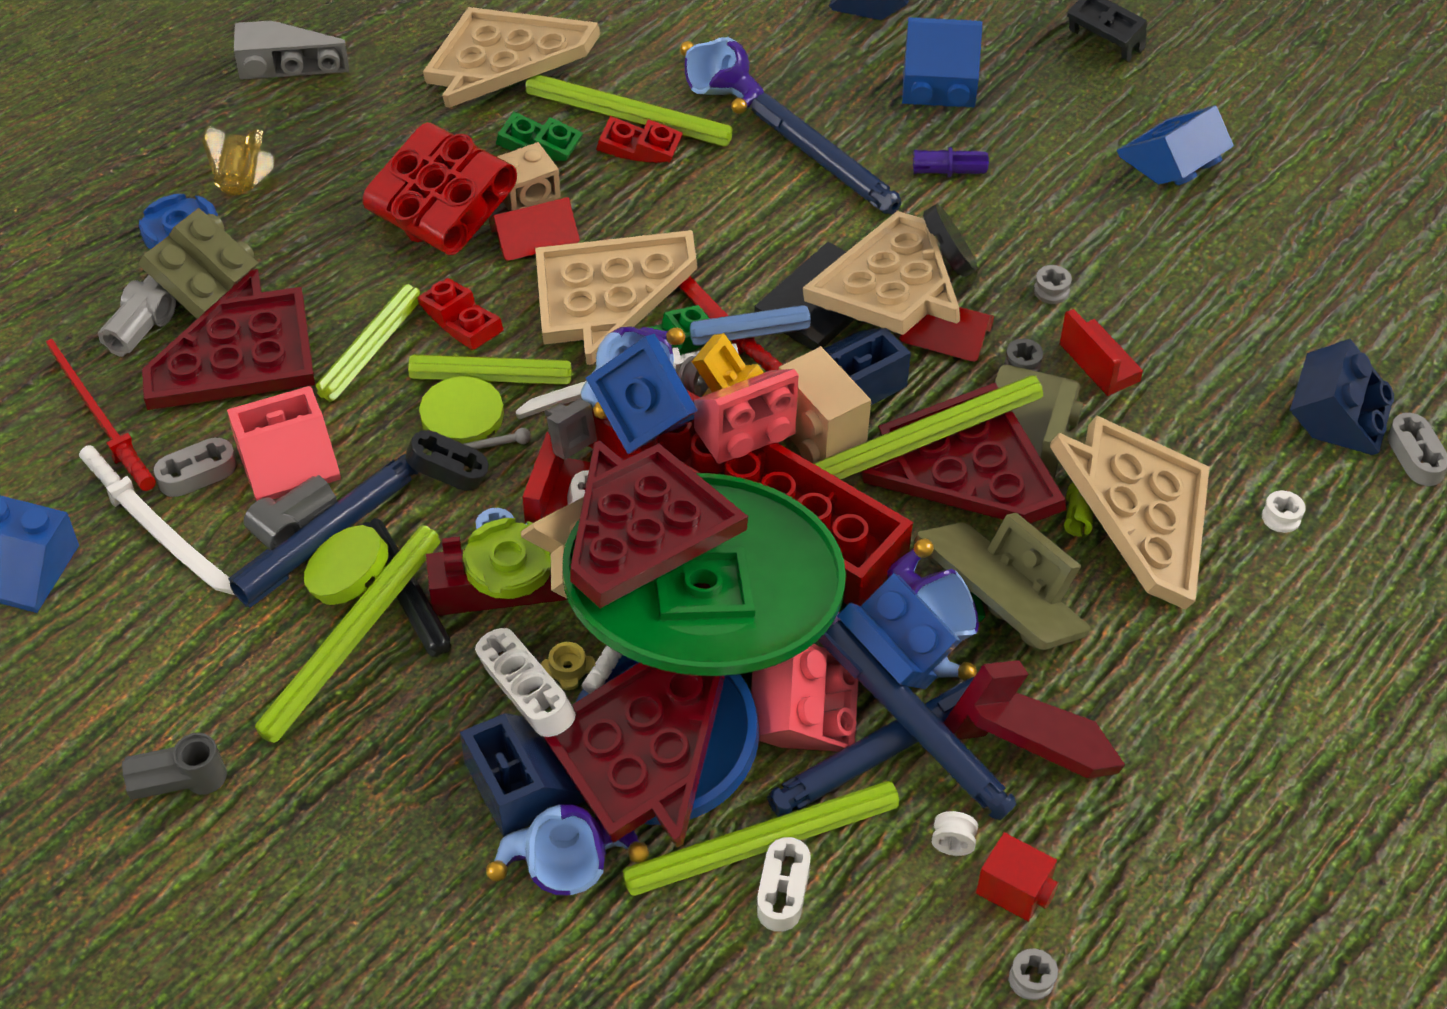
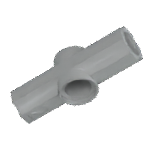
[98,275,176,357]

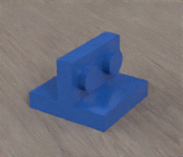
[586,334,698,454]
[837,573,962,689]

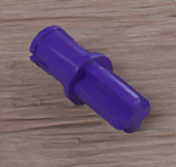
[913,147,989,177]

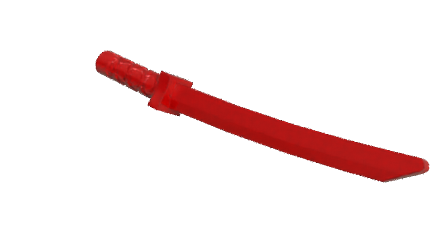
[678,276,783,372]
[46,338,156,491]

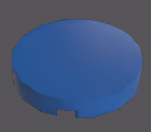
[139,194,218,249]

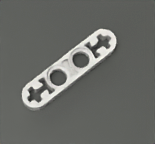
[475,628,576,737]

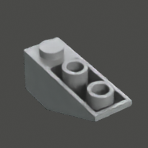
[234,21,349,80]

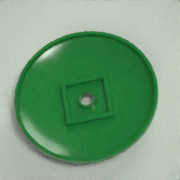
[562,473,846,676]

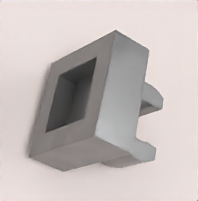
[544,399,597,460]

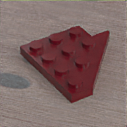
[142,269,315,410]
[860,383,1066,524]
[570,441,748,608]
[542,663,725,848]

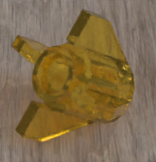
[202,126,275,195]

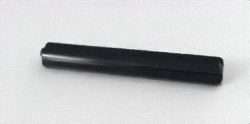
[362,518,452,657]

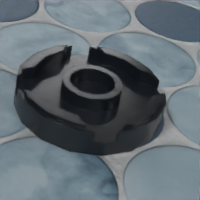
[923,204,978,278]

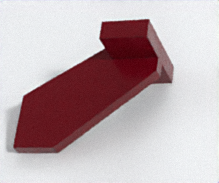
[944,660,1125,779]

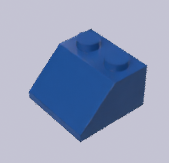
[902,17,982,108]
[1116,105,1234,186]
[0,495,79,613]

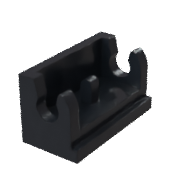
[1067,0,1147,62]

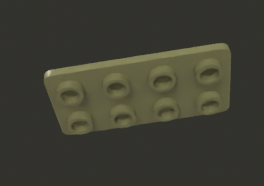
[995,365,1083,480]
[914,513,1091,650]

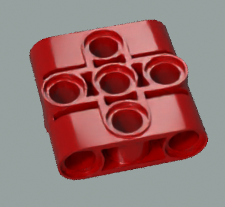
[363,122,517,255]

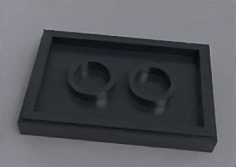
[754,242,855,350]

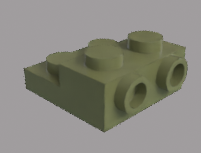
[138,208,258,319]

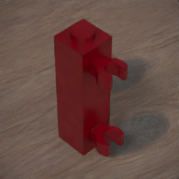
[426,536,568,616]

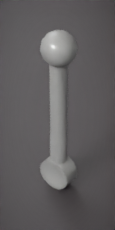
[464,428,531,450]

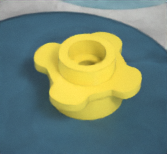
[541,642,595,690]

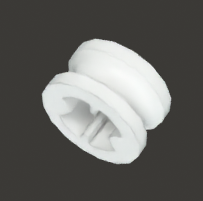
[1262,490,1305,533]
[931,811,978,856]

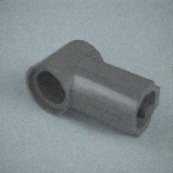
[244,475,337,550]
[122,733,227,800]

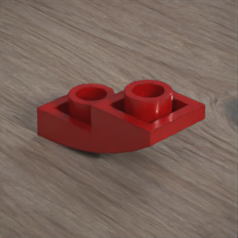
[596,116,683,163]
[417,278,504,351]

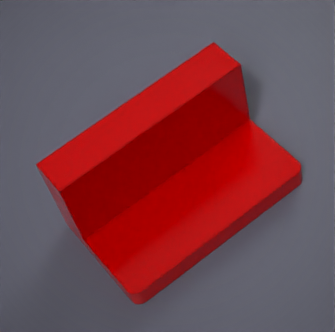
[488,197,580,261]
[900,307,995,362]
[1059,309,1143,396]
[522,432,590,524]

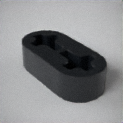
[405,430,489,491]

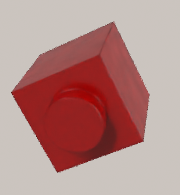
[976,832,1059,922]

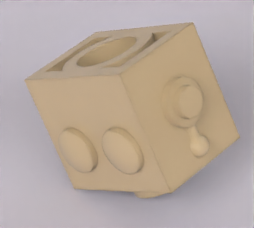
[497,142,561,211]

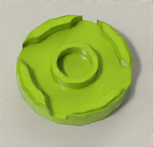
[419,376,504,444]
[462,518,551,599]
[304,525,388,605]

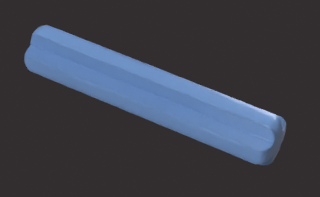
[690,305,811,346]

